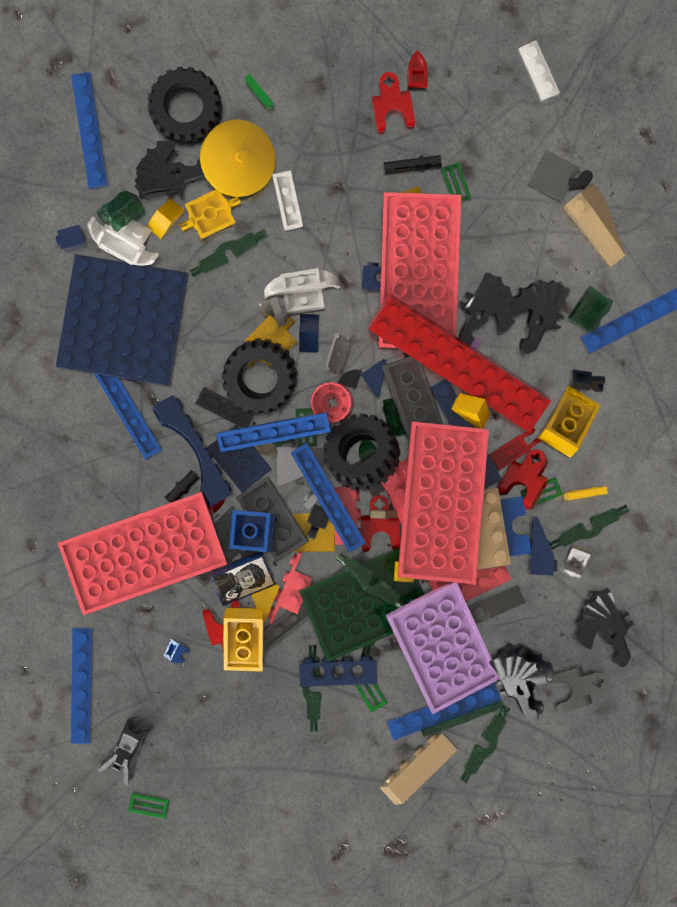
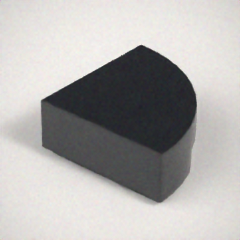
[338,370,362,389]

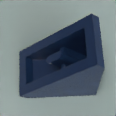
[299,314,319,353]
[361,359,387,398]

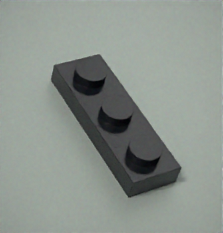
[195,387,254,428]

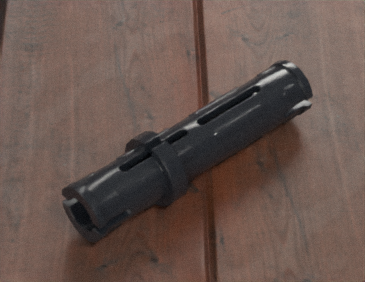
[383,155,442,174]

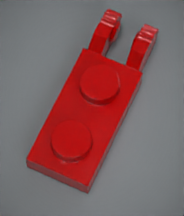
[489,427,542,471]

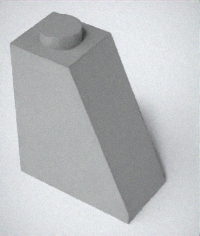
[277,447,327,486]

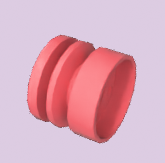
[311,382,354,423]

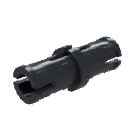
[164,470,200,503]

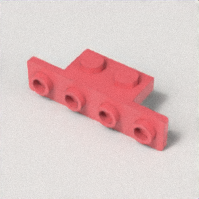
[267,552,313,624]

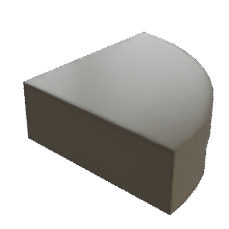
[254,443,277,456]
[370,510,397,519]

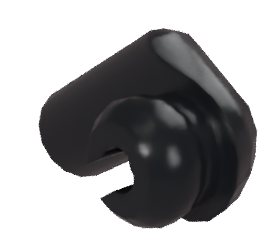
[568,170,593,188]

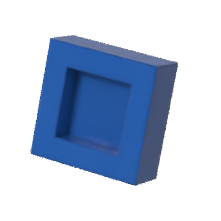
[163,639,189,664]

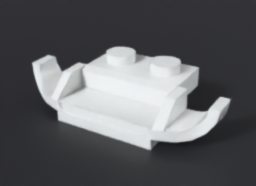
[88,211,159,266]
[264,268,341,315]

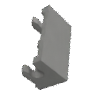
[324,333,353,376]

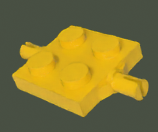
[179,189,241,240]
[243,315,297,369]

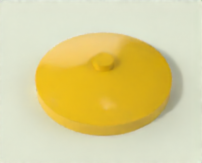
[200,119,276,197]

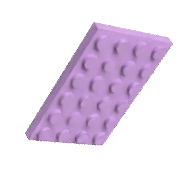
[386,582,500,714]

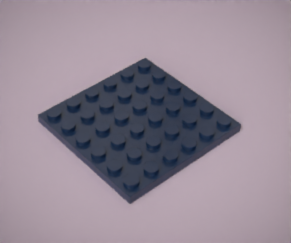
[55,254,189,386]

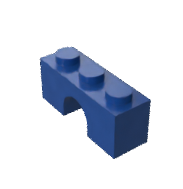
[500,496,531,556]

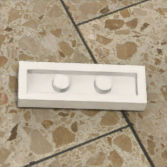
[518,40,560,101]
[272,170,303,231]

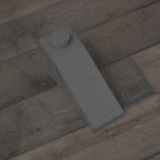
[467,585,525,624]

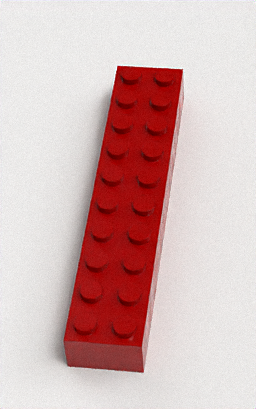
[368,293,551,433]

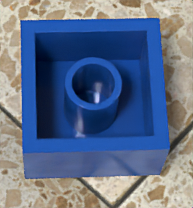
[229,510,276,552]

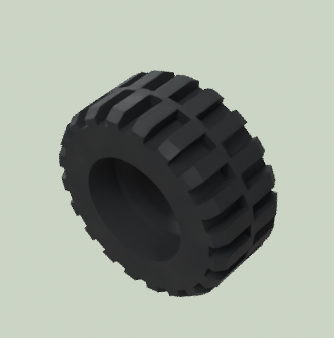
[148,67,222,143]
[222,338,297,415]
[323,414,400,491]

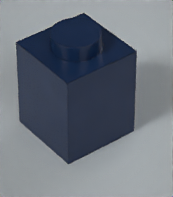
[55,225,86,251]

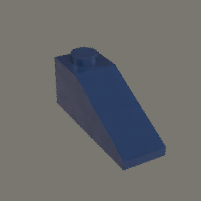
[529,516,558,576]

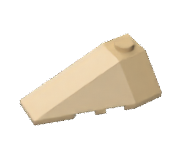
[563,184,626,267]

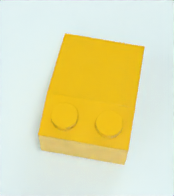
[538,386,601,458]
[224,608,264,671]

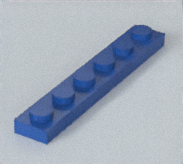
[71,72,108,189]
[581,288,677,354]
[94,373,162,460]
[216,412,332,452]
[290,443,366,553]
[71,628,92,744]
[387,682,501,740]

